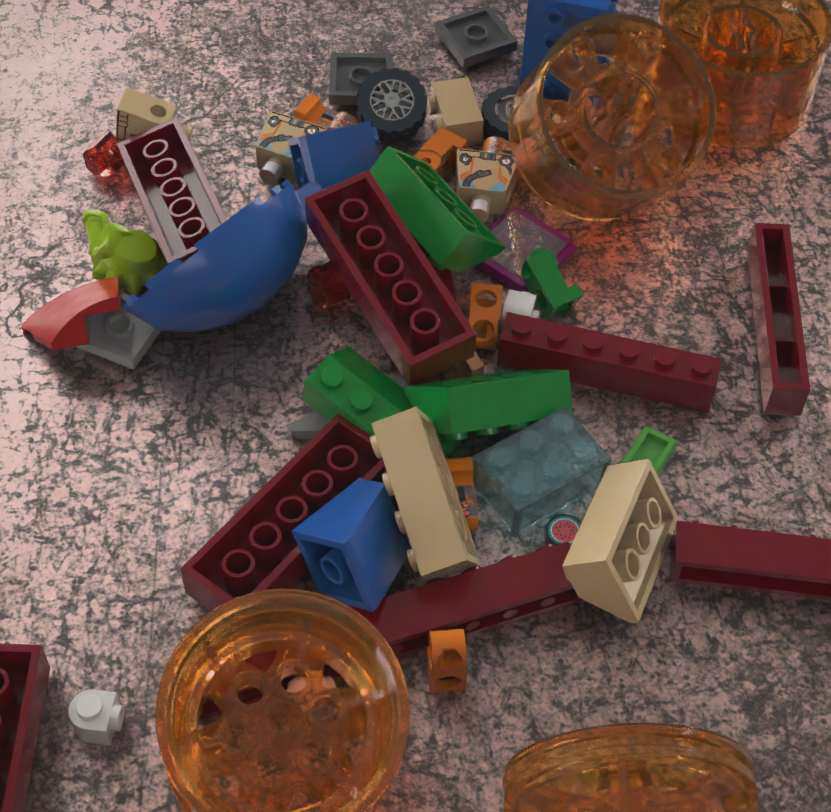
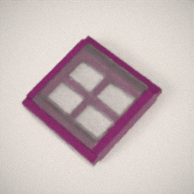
[475,207,577,293]

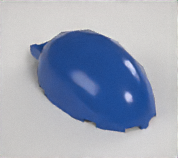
[123,179,322,332]

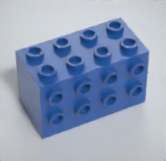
[520,0,619,107]

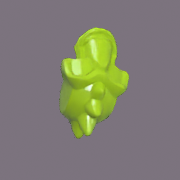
[82,209,168,296]

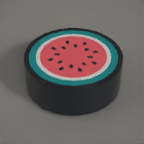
[545,514,581,547]

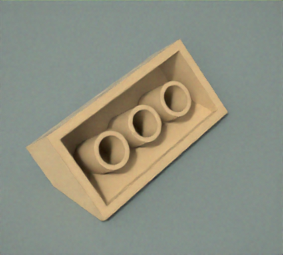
[370,407,481,579]
[562,459,679,623]

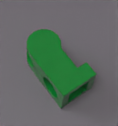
[520,247,583,320]

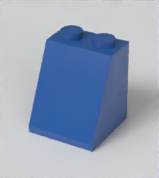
[287,121,380,190]
[292,478,411,612]

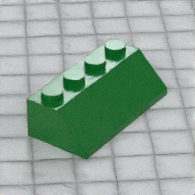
[369,146,506,273]
[302,346,463,459]
[404,369,572,440]

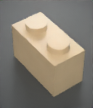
[427,77,484,146]

